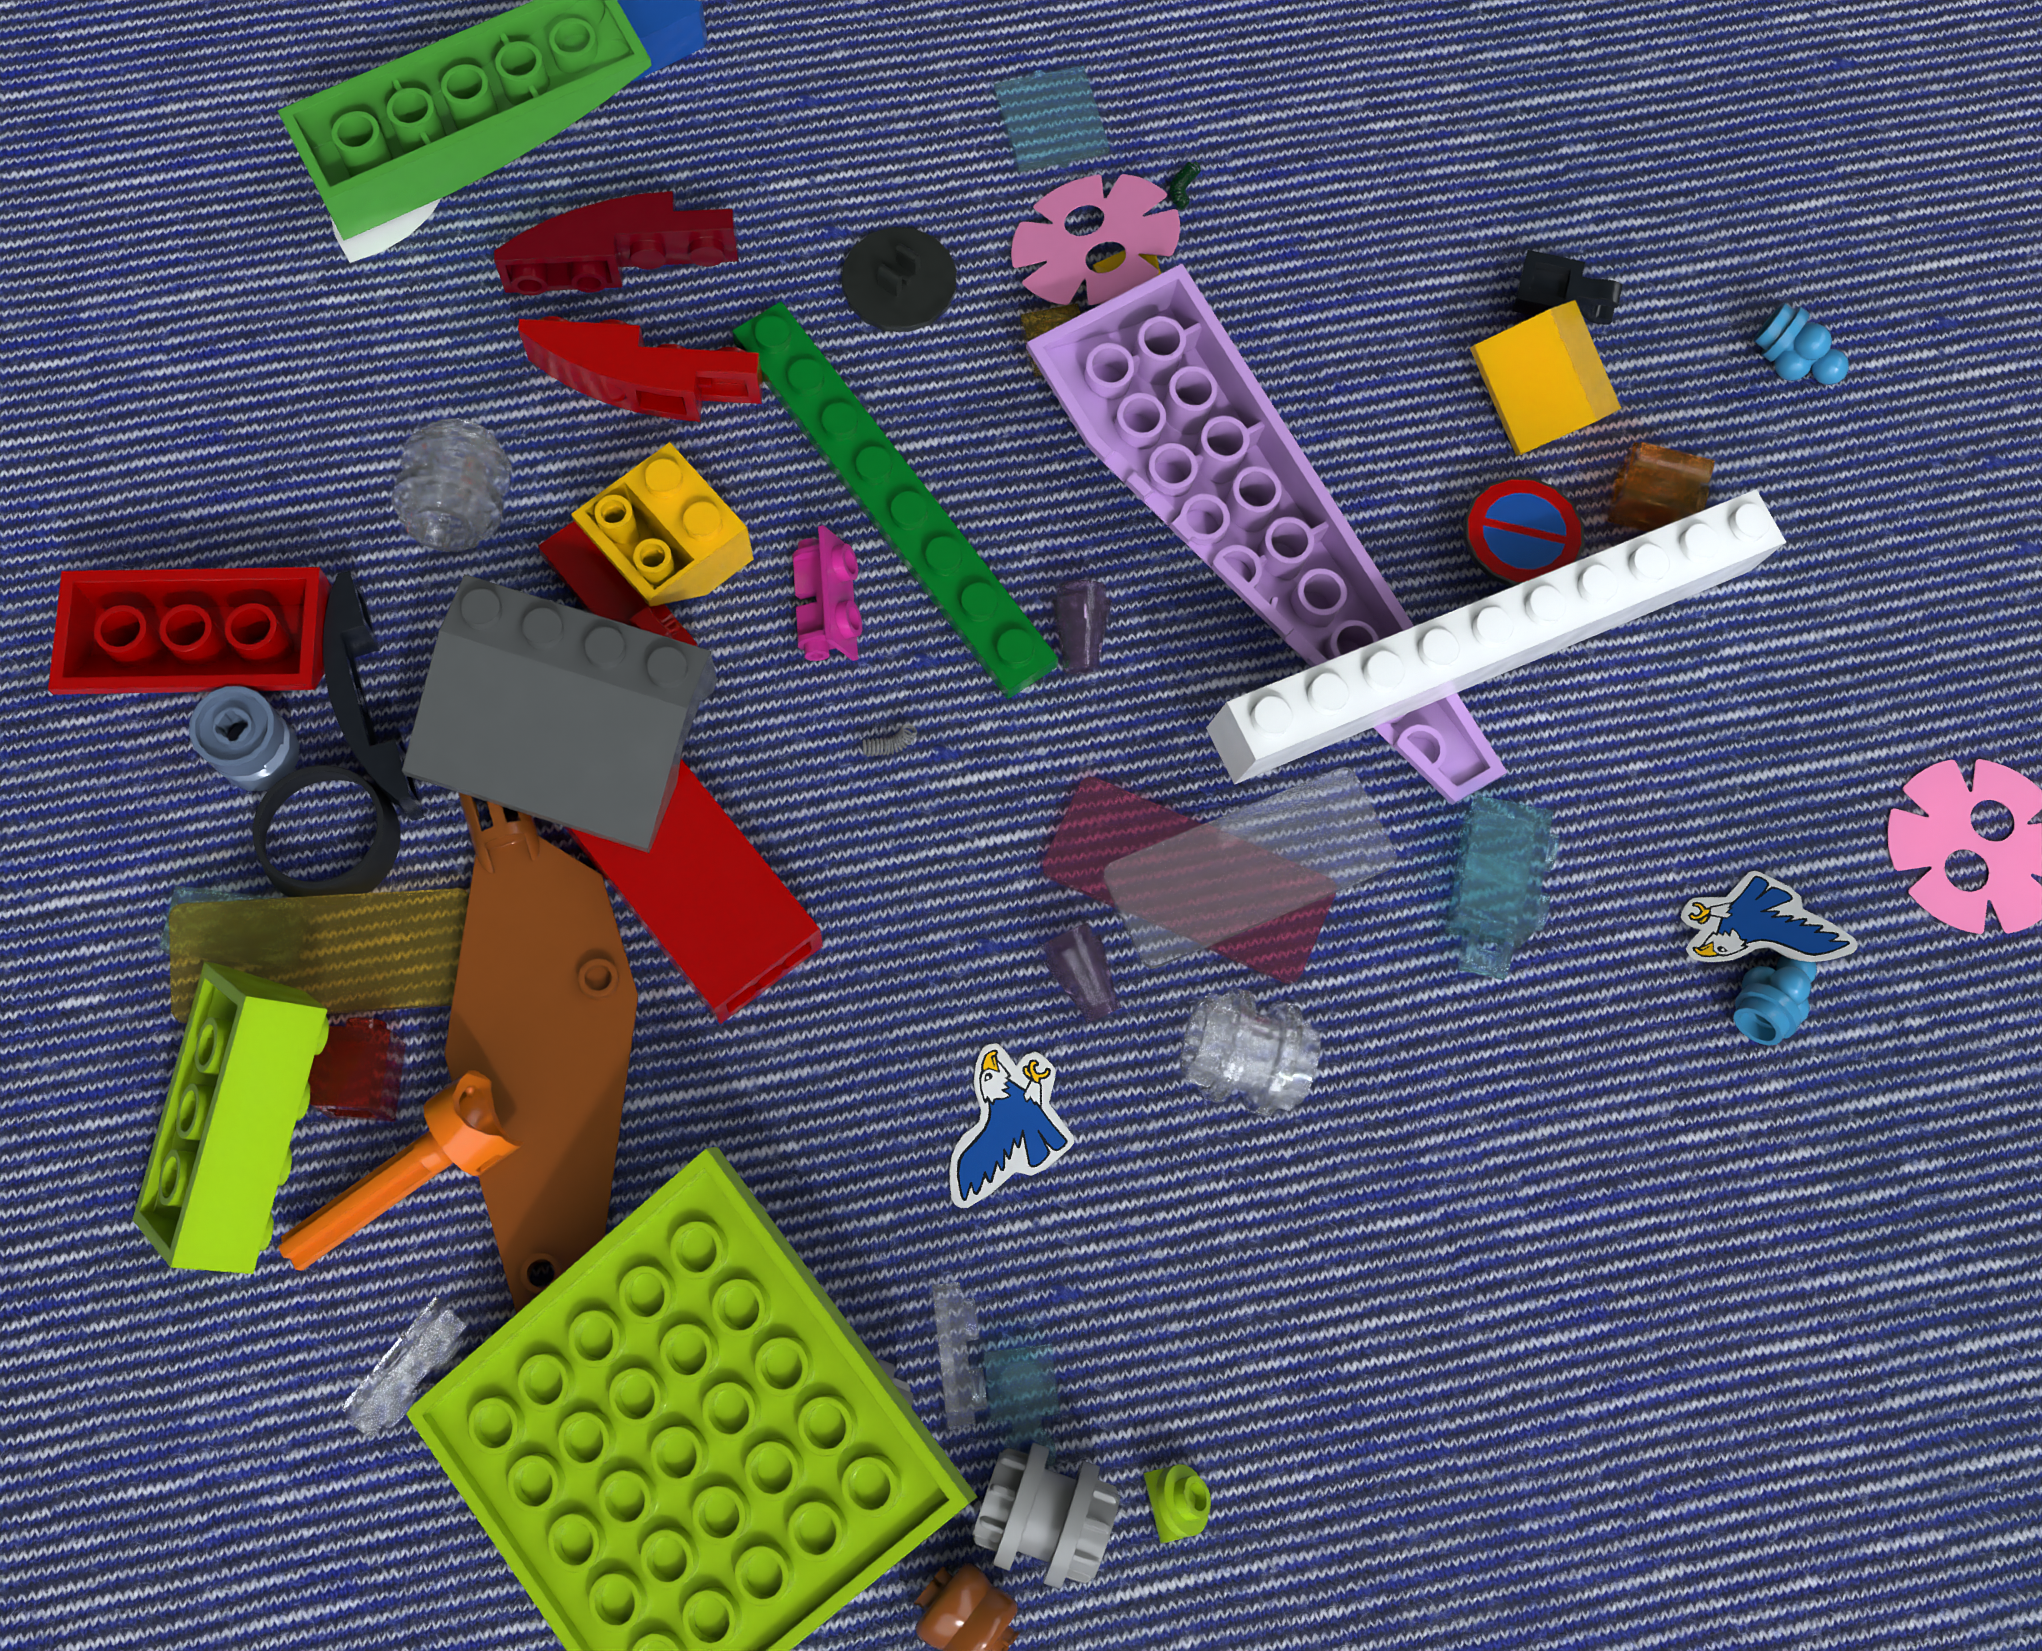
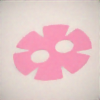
[1011,174,1180,305]
[1888,759,2042,934]

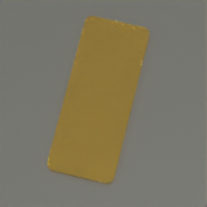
[169,888,469,1024]

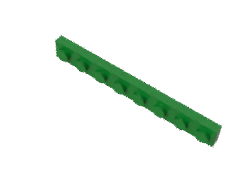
[732,301,1058,700]

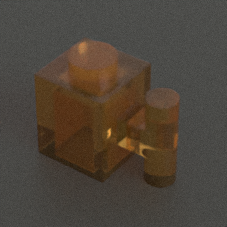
[1607,441,1715,532]

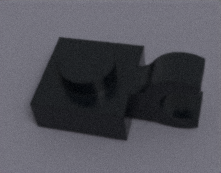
[1512,250,1623,325]

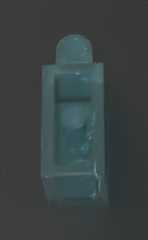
[1445,795,1559,980]

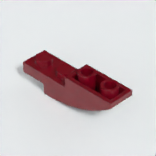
[494,191,739,296]

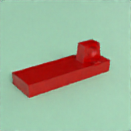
[538,521,698,647]

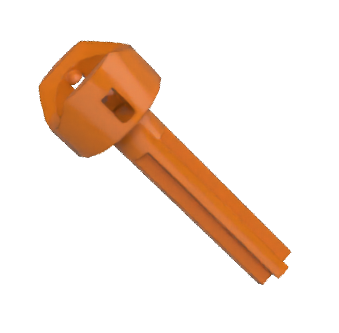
[278,1070,524,1271]

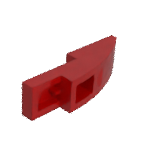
[518,316,763,422]

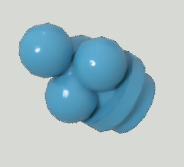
[1753,302,1849,385]
[1733,955,1818,1046]

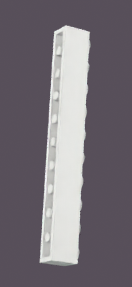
[1206,489,1786,785]

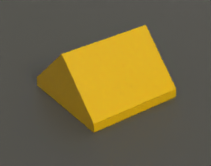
[1470,300,1621,457]

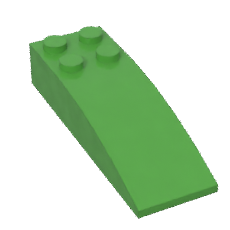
[277,0,652,241]

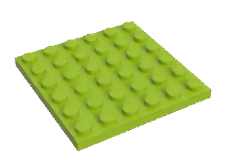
[405,1147,977,1651]

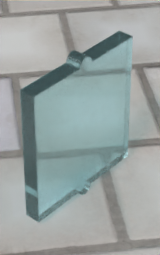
[994,65,1110,172]

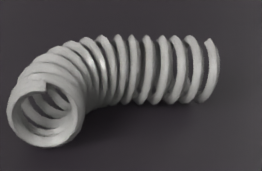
[862,724,917,757]

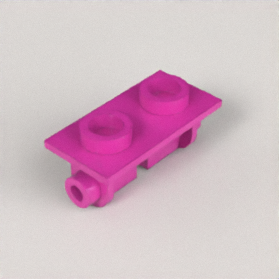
[792,525,862,661]

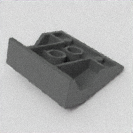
[402,574,717,853]

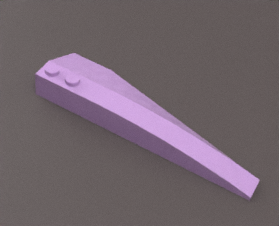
[1026,264,1507,805]

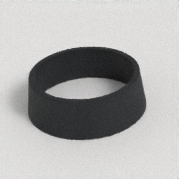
[252,765,401,907]

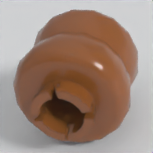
[914,1563,1020,1651]

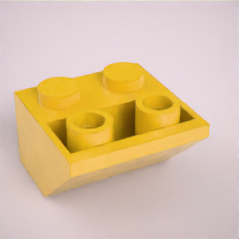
[571,442,754,607]

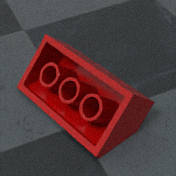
[48,567,332,695]

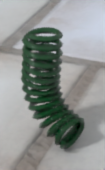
[1169,161,1201,210]

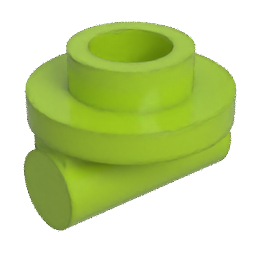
[1143,1464,1211,1544]

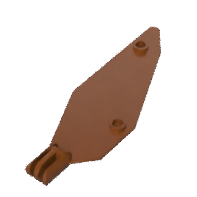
[444,792,639,1314]

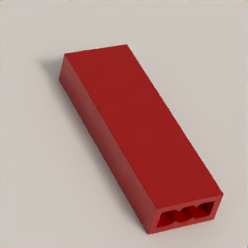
[563,759,823,1024]

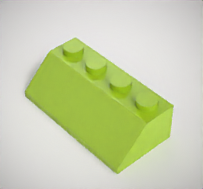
[132,961,329,1274]

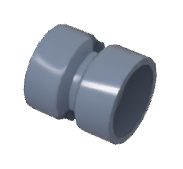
[189,686,300,791]

